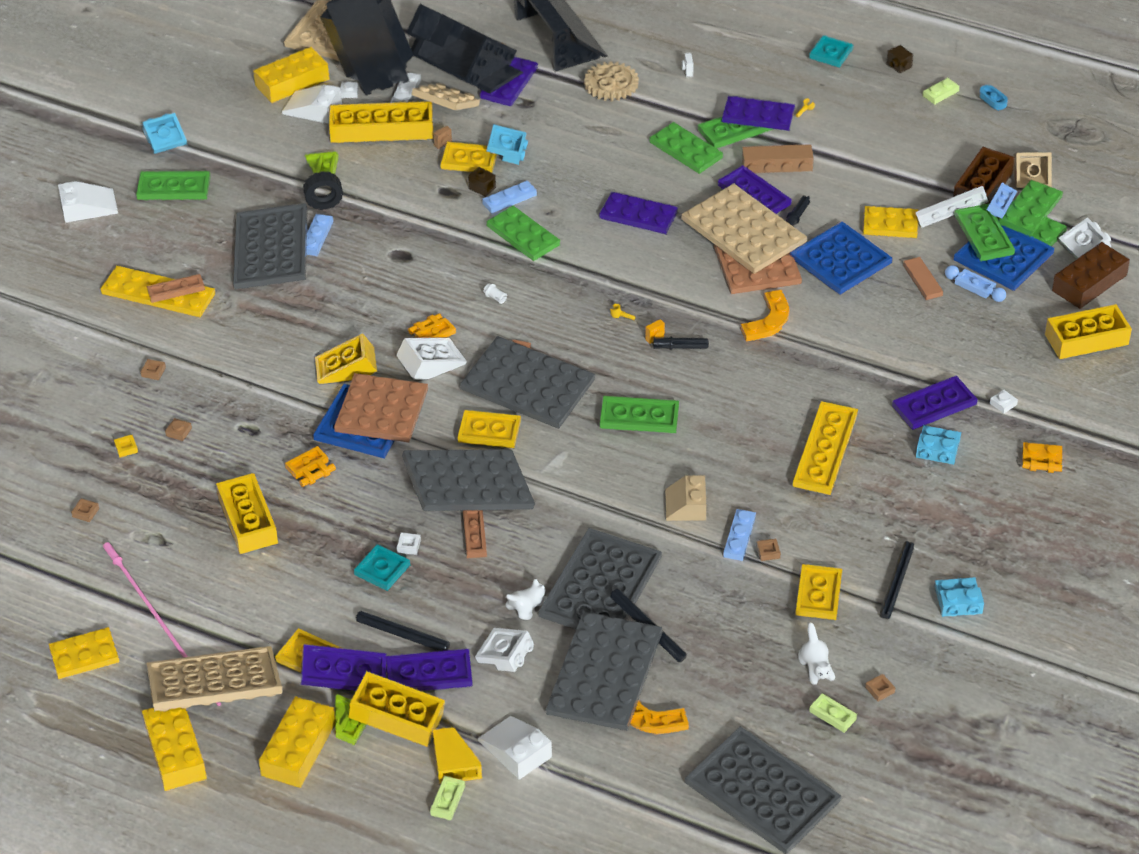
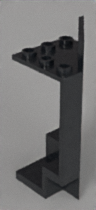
[320,0,414,96]
[514,0,608,72]
[406,4,524,94]

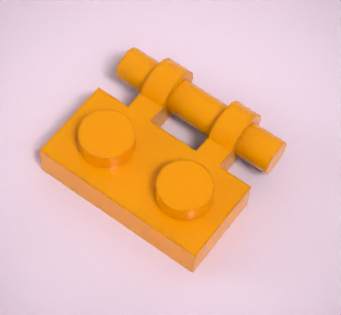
[408,313,456,338]
[1022,442,1062,473]
[285,446,336,487]

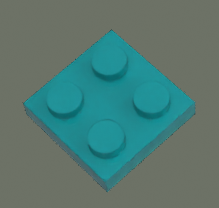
[809,35,853,68]
[354,544,410,591]

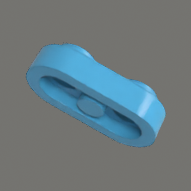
[979,85,1008,110]

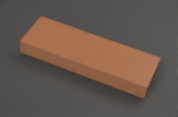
[903,257,943,300]
[147,274,205,303]
[463,510,487,558]

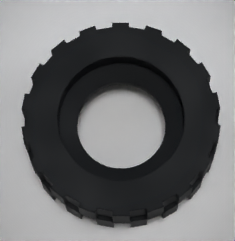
[303,171,343,210]

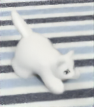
[506,579,547,620]
[798,622,835,685]

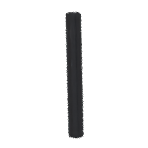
[880,541,914,619]
[610,588,687,663]
[356,611,450,651]

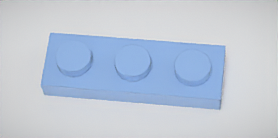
[483,180,537,214]
[987,183,1017,218]
[307,214,333,256]
[723,509,756,561]

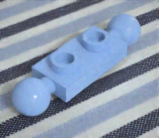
[945,265,1006,302]

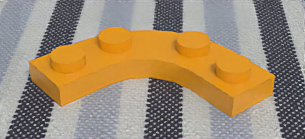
[740,289,789,342]
[630,700,689,734]

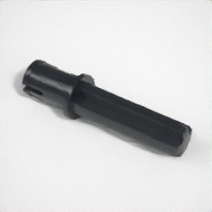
[786,195,811,227]
[653,336,709,351]

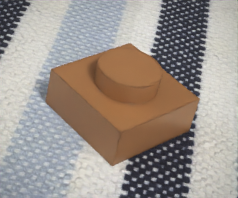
[434,126,452,149]
[141,359,166,380]
[165,418,192,441]
[71,498,99,522]
[756,539,781,561]
[865,674,895,702]

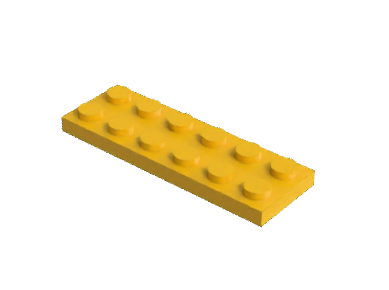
[101,265,216,317]
[793,401,858,495]

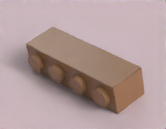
[742,144,814,173]

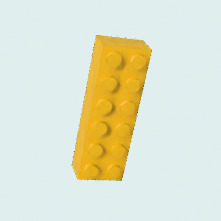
[329,101,433,143]

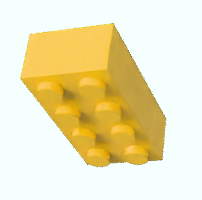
[253,47,330,103]
[1045,304,1132,359]
[216,473,278,554]
[349,671,445,747]
[259,696,335,788]
[142,707,207,791]

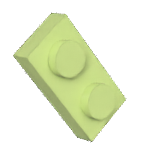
[923,78,959,105]
[809,694,857,733]
[430,776,465,820]

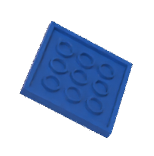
[954,220,1055,291]
[790,221,892,295]
[313,384,394,459]

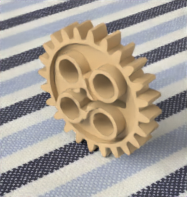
[584,61,639,101]

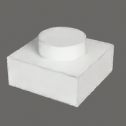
[682,53,693,77]
[341,82,358,98]
[990,390,1018,414]
[397,533,421,555]

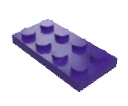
[480,56,538,106]
[722,96,795,131]
[718,165,792,214]
[600,191,678,234]
[892,375,978,430]
[301,644,386,691]
[386,649,473,691]

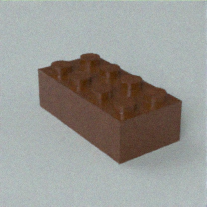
[953,146,1015,205]
[1052,242,1130,309]

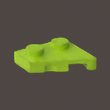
[305,151,339,174]
[335,694,367,745]

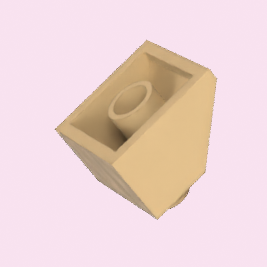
[1013,152,1052,188]
[665,475,706,521]

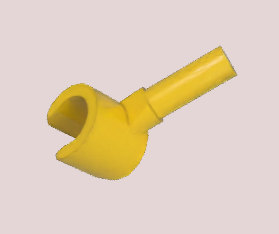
[795,98,815,118]
[610,304,636,320]

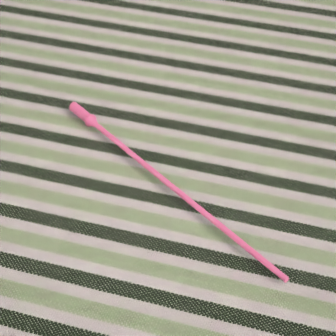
[103,542,221,706]

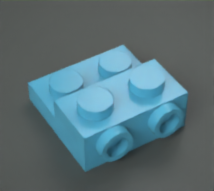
[143,113,187,154]
[487,124,528,165]
[916,425,962,465]
[935,577,984,617]

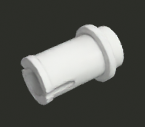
[483,283,507,304]

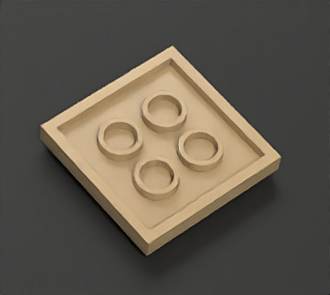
[411,83,480,110]

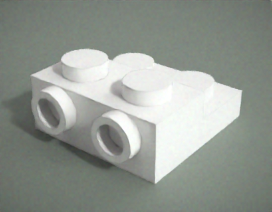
[1059,218,1111,259]
[475,628,534,672]

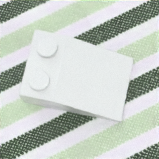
[282,85,342,124]
[58,181,118,223]
[396,338,467,380]
[478,716,552,780]

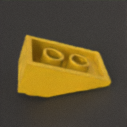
[315,333,377,384]

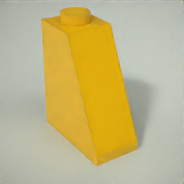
[433,727,482,784]

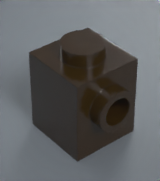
[886,45,913,74]
[468,167,496,197]

